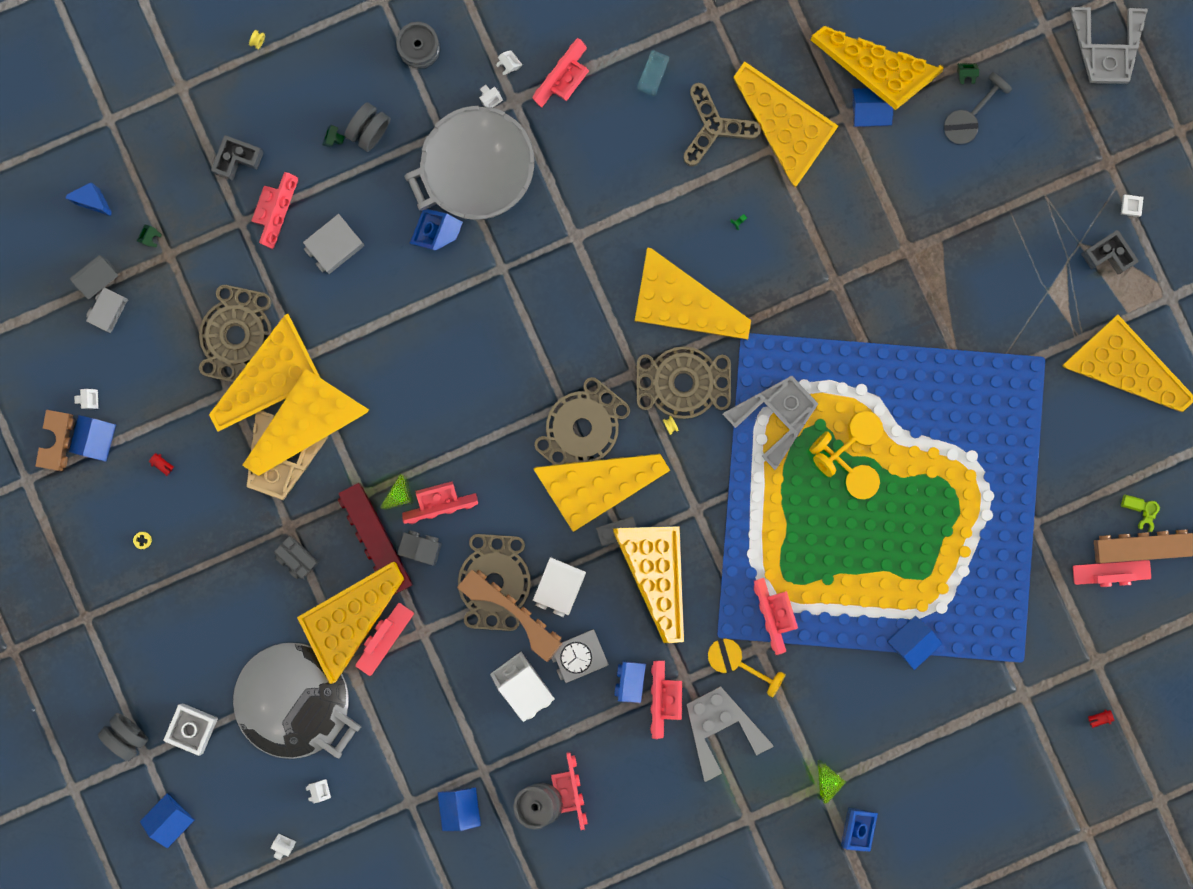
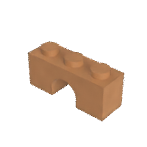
[35,410,75,471]

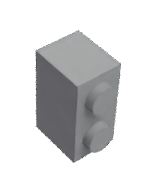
[86,287,128,333]

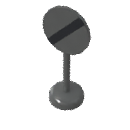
[944,72,1013,144]

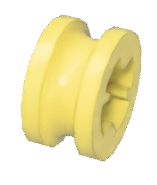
[249,30,265,49]
[663,416,679,435]
[133,532,152,549]

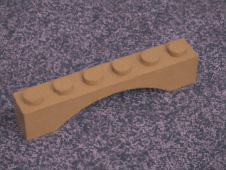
[457,569,563,662]

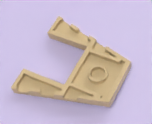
[247,411,329,501]

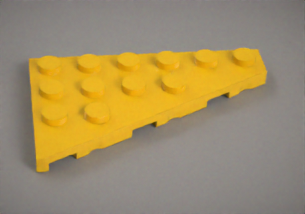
[733,61,838,188]

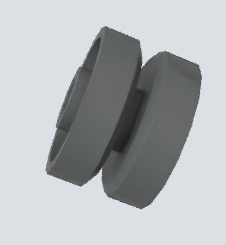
[396,22,440,69]
[344,102,391,152]
[98,713,148,761]
[513,782,563,830]

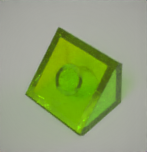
[381,474,413,510]
[817,760,846,803]

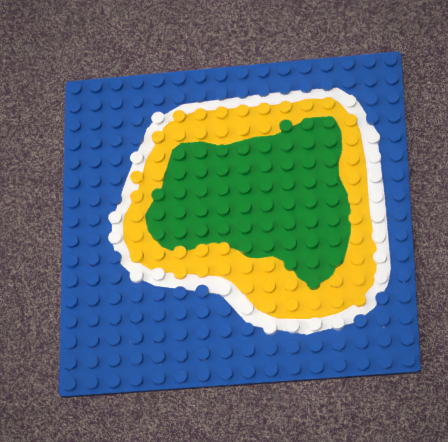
[717,333,1045,663]

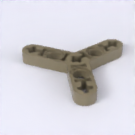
[684,83,761,166]

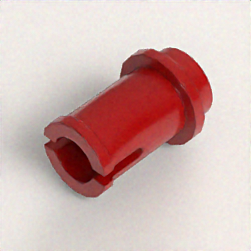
[149,453,174,476]
[1088,709,1114,728]

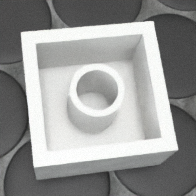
[163,703,218,756]

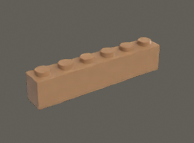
[1094,530,1193,563]

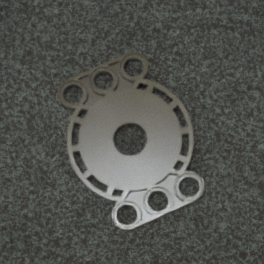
[199,285,272,382]
[637,346,731,419]
[534,377,630,465]
[458,534,531,631]

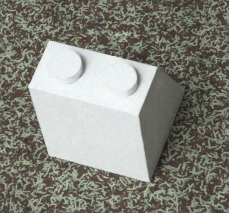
[533,558,586,617]
[490,652,555,722]

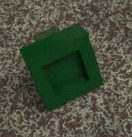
[957,63,979,84]
[322,125,345,147]
[137,224,162,247]

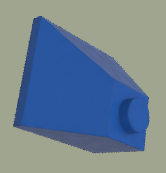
[410,209,463,251]

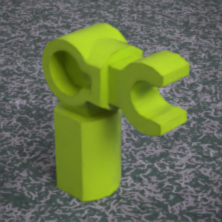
[1121,494,1160,532]

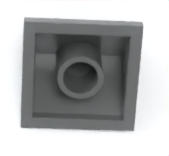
[70,255,118,300]

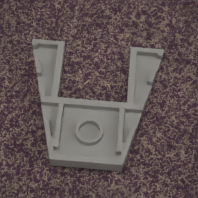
[1070,7,1148,84]
[723,376,818,470]
[686,686,774,782]

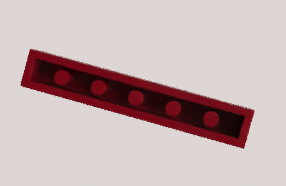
[338,483,413,596]

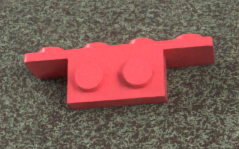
[532,38,589,107]
[252,172,298,249]
[402,481,478,524]
[1073,560,1151,587]
[754,578,798,655]
[355,603,414,676]
[650,661,682,739]
[551,752,588,830]

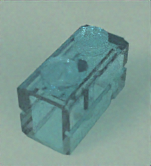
[638,50,670,96]

